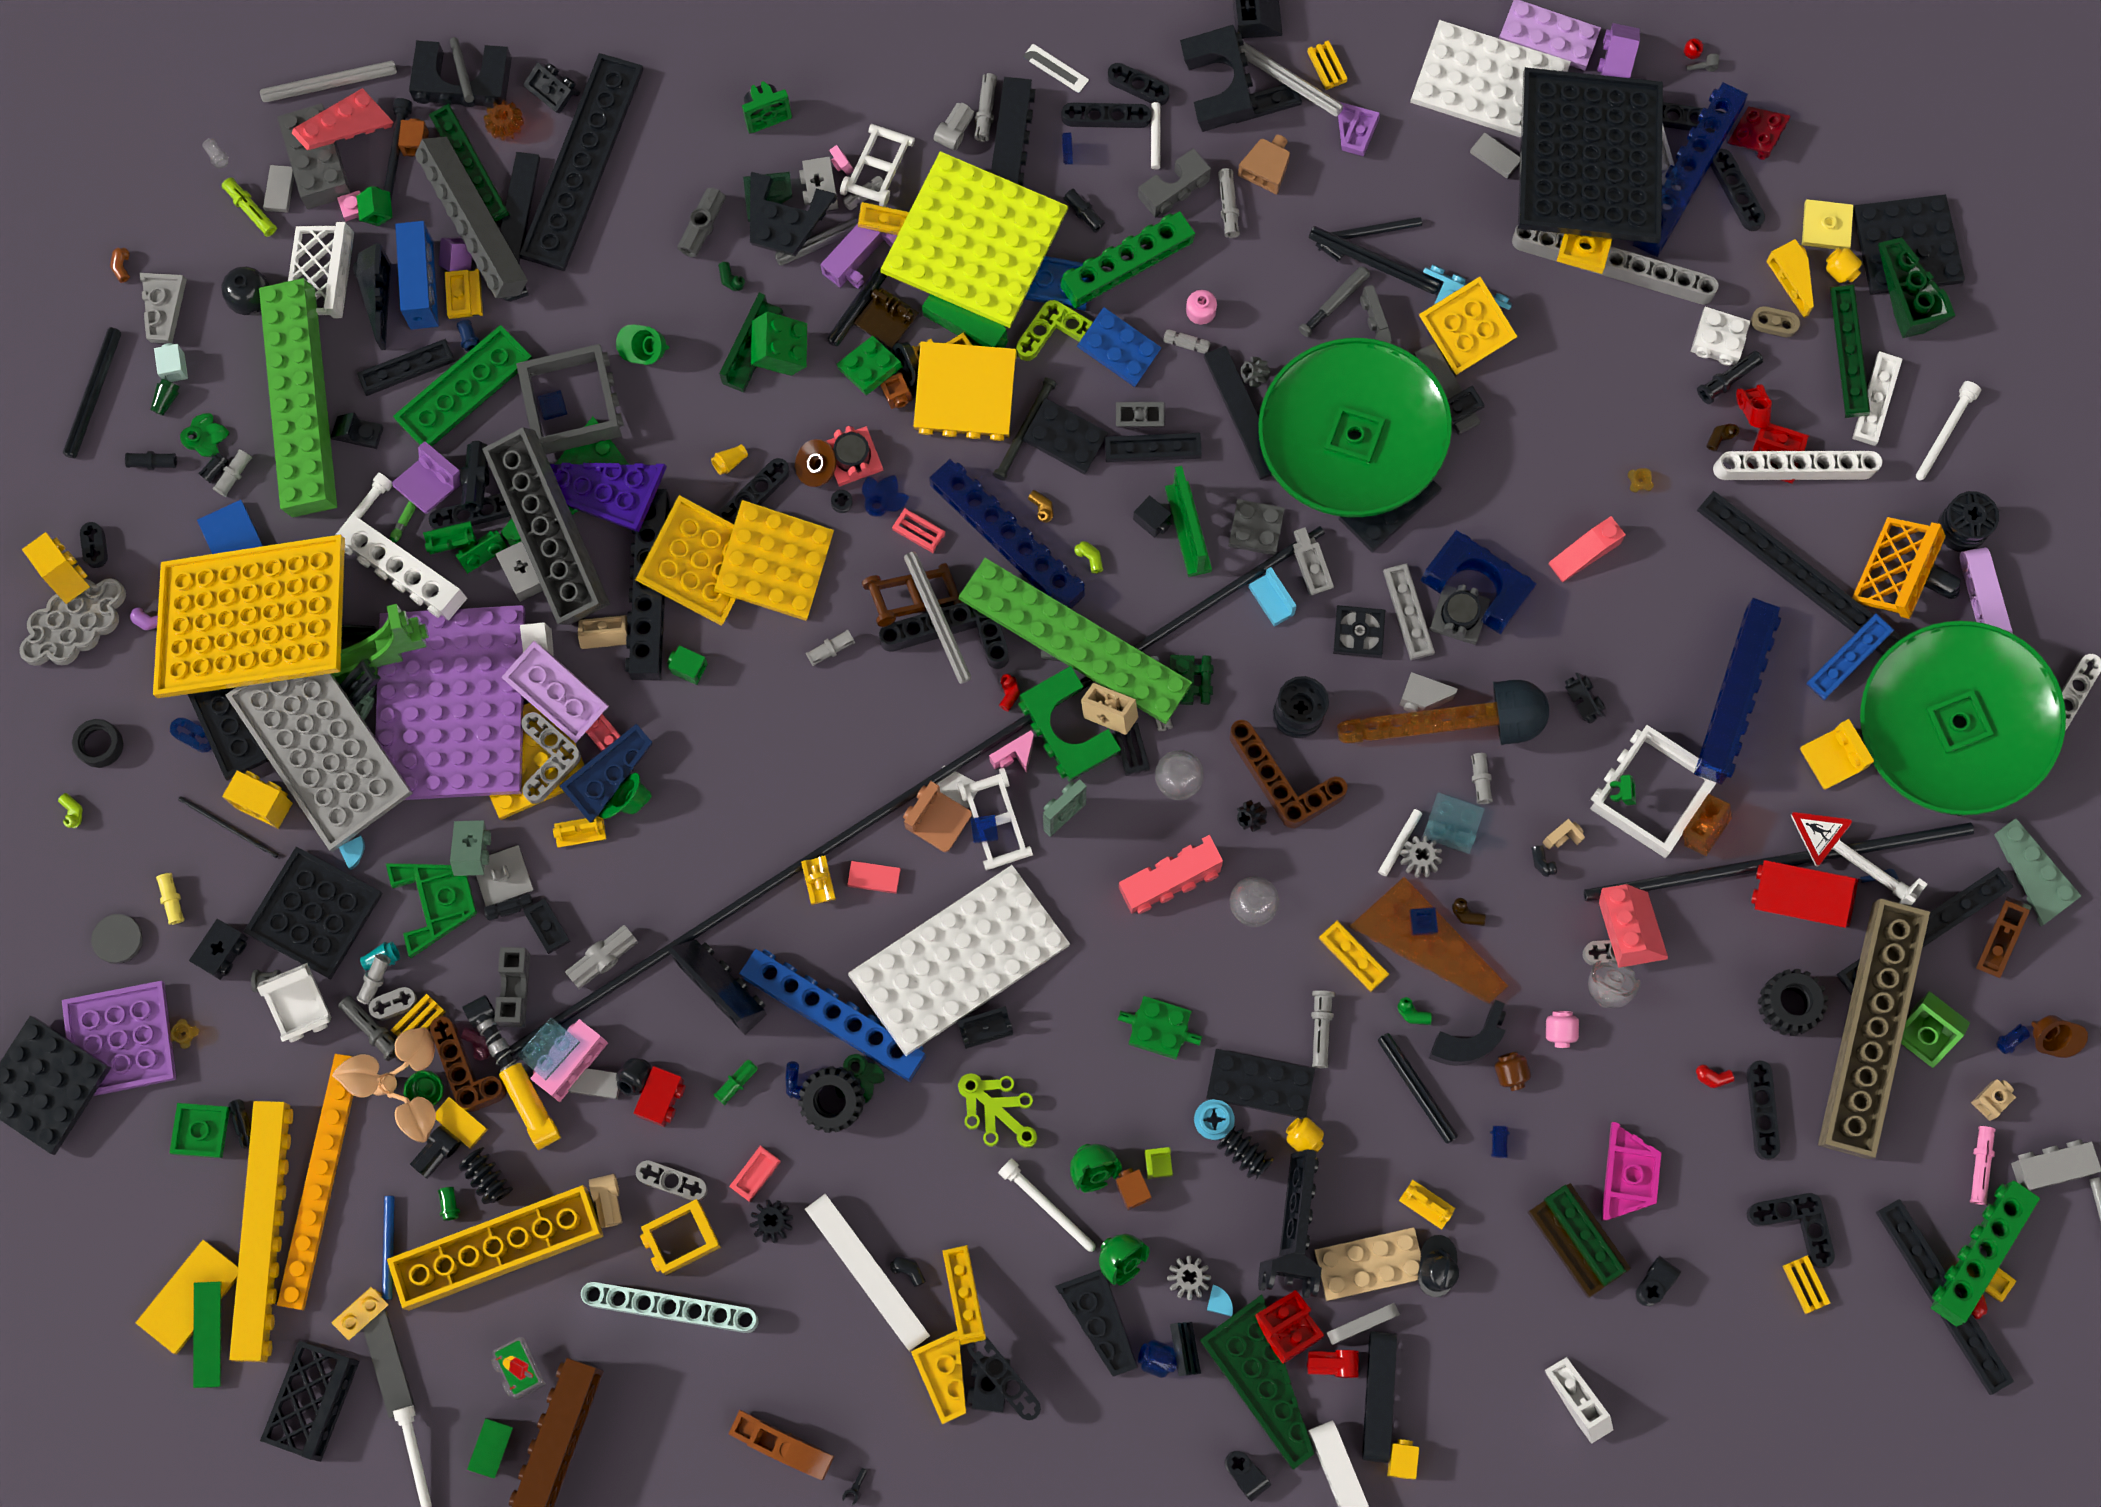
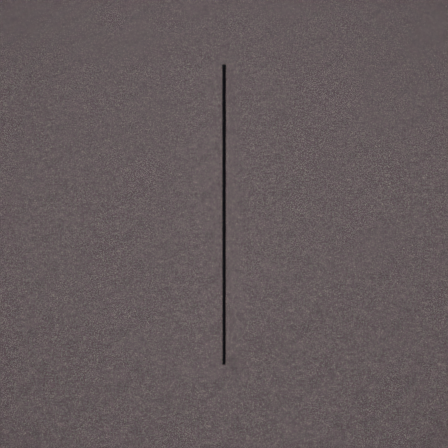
[508,526,1325,1056]

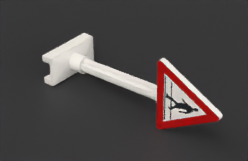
[1791,812,1927,906]

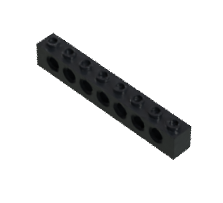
[625,489,670,680]

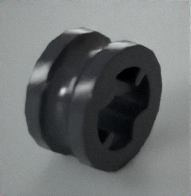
[831,490,852,513]

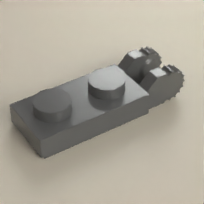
[1360,285,1392,344]

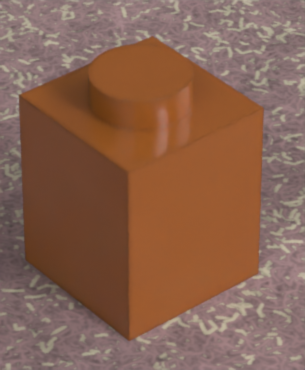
[398,119,429,157]
[1115,1168,1152,1210]

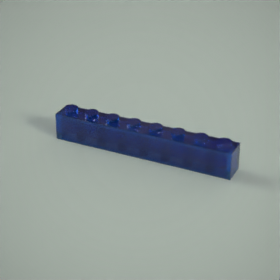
[1694,598,1781,785]

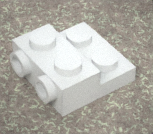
[1690,307,1750,365]

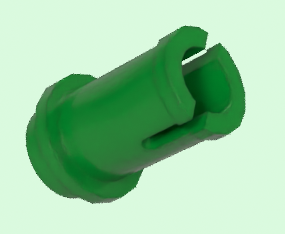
[438,1187,460,1221]

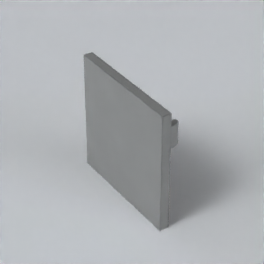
[476,845,534,906]

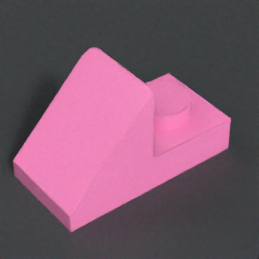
[989,730,1034,772]

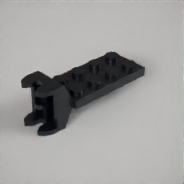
[1258,1149,1322,1298]

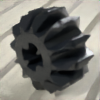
[750,1200,794,1244]

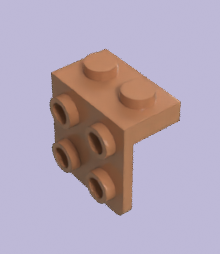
[903,781,972,852]

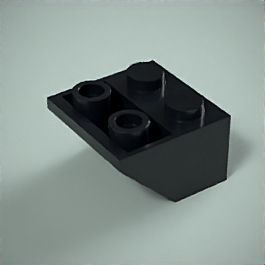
[1233,0,1283,39]

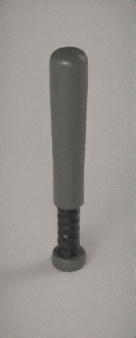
[1299,266,1370,337]

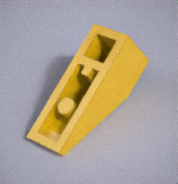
[1766,239,1814,318]

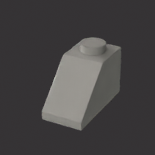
[1399,672,1458,714]

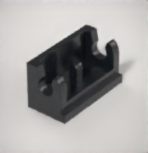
[957,1006,1014,1049]

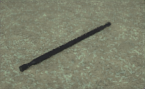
[178,796,279,858]

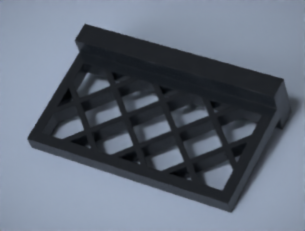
[260,1341,360,1462]

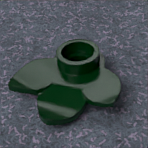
[835,1054,885,1103]

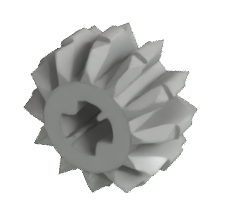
[1400,836,1442,878]
[1167,1256,1211,1301]

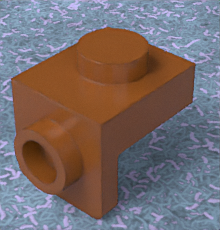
[881,372,913,409]

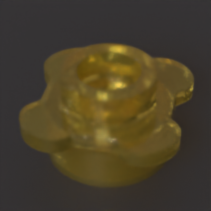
[1628,468,1654,493]
[170,1019,199,1049]

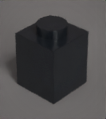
[1133,495,1171,538]

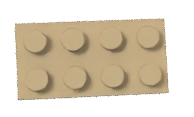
[1314,1228,1421,1301]

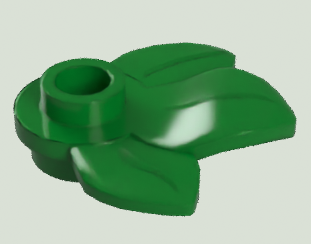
[180,413,229,457]

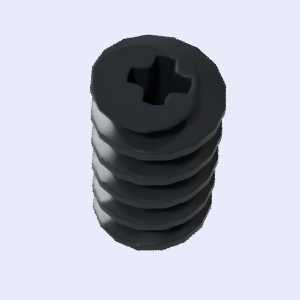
[1217,1126,1274,1180]
[459,1147,513,1204]

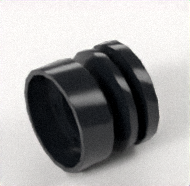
[1937,491,1999,552]
[1273,676,1329,738]

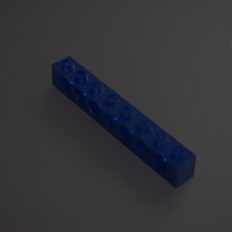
[1633,82,1748,257]
[929,459,1085,609]

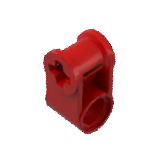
[1736,384,1772,428]

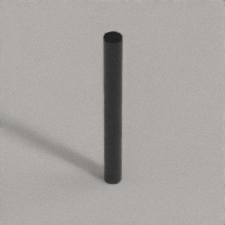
[1330,217,1422,239]

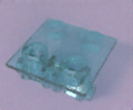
[1422,792,1485,854]
[517,1018,580,1081]

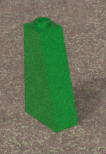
[922,294,1008,348]

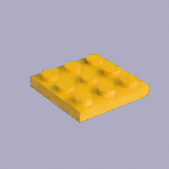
[1419,277,1517,375]

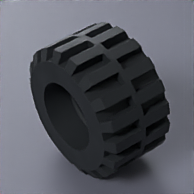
[1758,969,1828,1036]
[798,1066,866,1133]

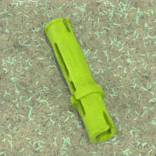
[221,177,277,237]

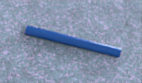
[382,1196,395,1300]

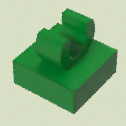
[1610,775,1636,805]

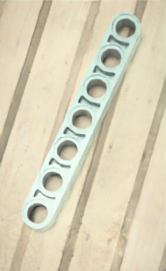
[581,1282,759,1333]

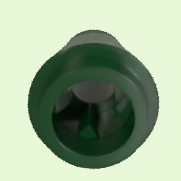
[150,379,179,416]

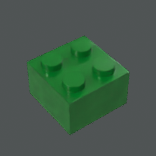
[751,312,807,376]

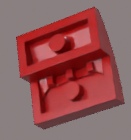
[1748,423,1809,484]
[1256,1290,1324,1364]

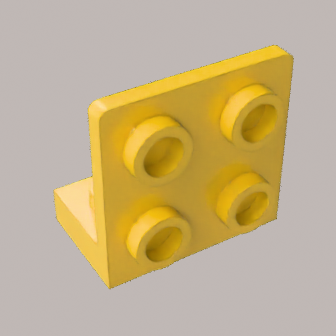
[1800,719,1874,790]

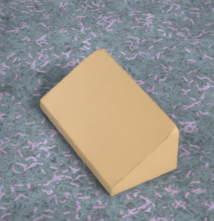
[578,615,628,649]

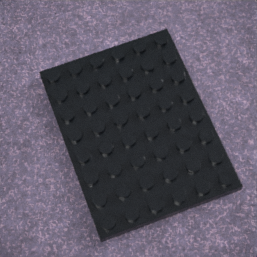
[1518,67,1663,243]

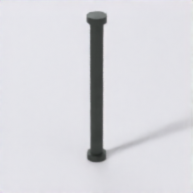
[993,377,1057,481]

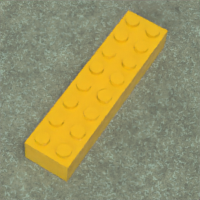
[387,1185,604,1311]

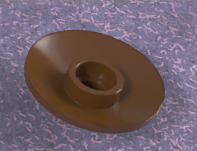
[795,439,837,487]

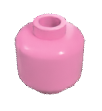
[1186,290,1217,325]
[1546,1011,1579,1048]

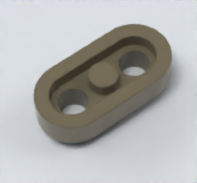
[1751,306,1800,337]

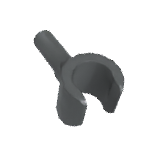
[1686,54,1719,72]

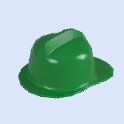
[616,324,670,365]
[599,773,652,819]

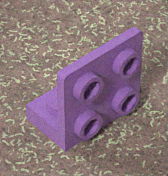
[392,442,461,514]

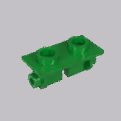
[423,521,477,555]
[455,530,508,574]

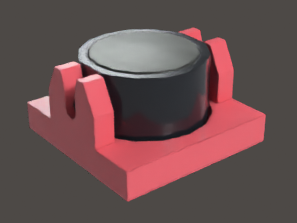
[826,426,883,487]

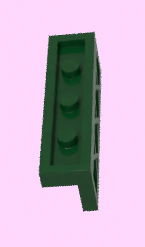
[719,292,783,393]

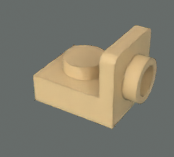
[1542,819,1585,849]

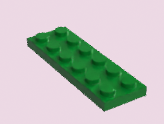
[393,325,533,447]

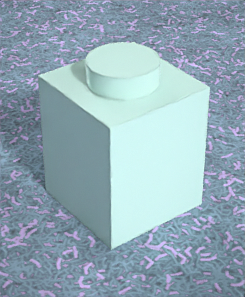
[154,343,188,382]

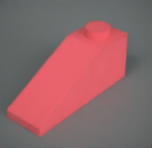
[1548,516,1626,583]

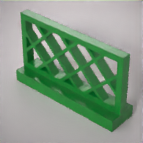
[1165,466,1212,577]

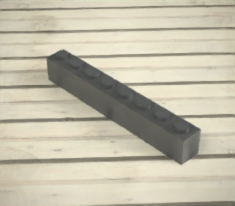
[415,137,528,298]

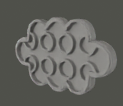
[19,578,126,666]

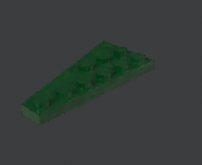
[1200,1295,1314,1470]

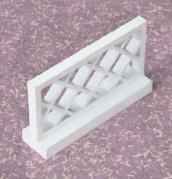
[288,222,354,318]

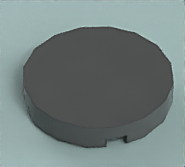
[91,914,143,964]

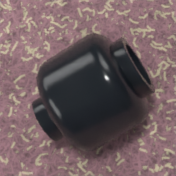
[616,1058,652,1096]

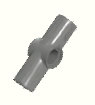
[565,925,638,989]

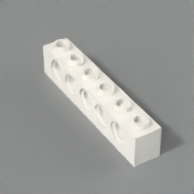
[337,515,467,621]

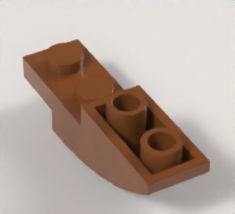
[728,1410,834,1480]

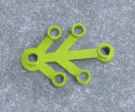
[958,1073,1037,1148]

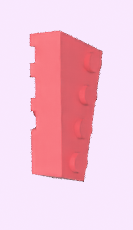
[1119,835,1223,914]

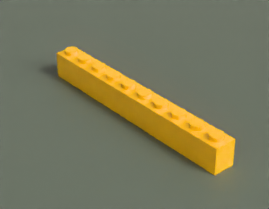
[229,1101,293,1362]

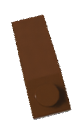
[1976,896,2031,978]

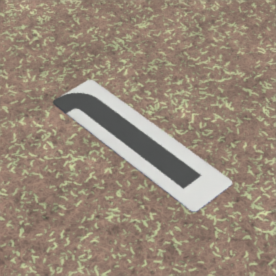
[1023,44,1089,93]

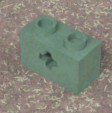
[450,820,491,876]

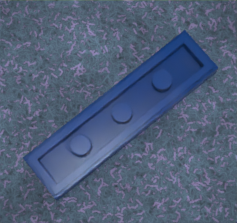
[1806,614,1894,700]

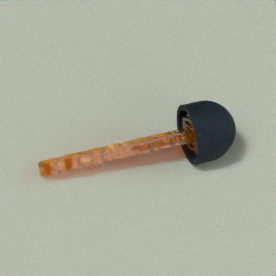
[1337,680,1550,745]

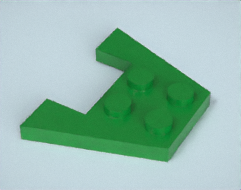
[385,863,477,958]

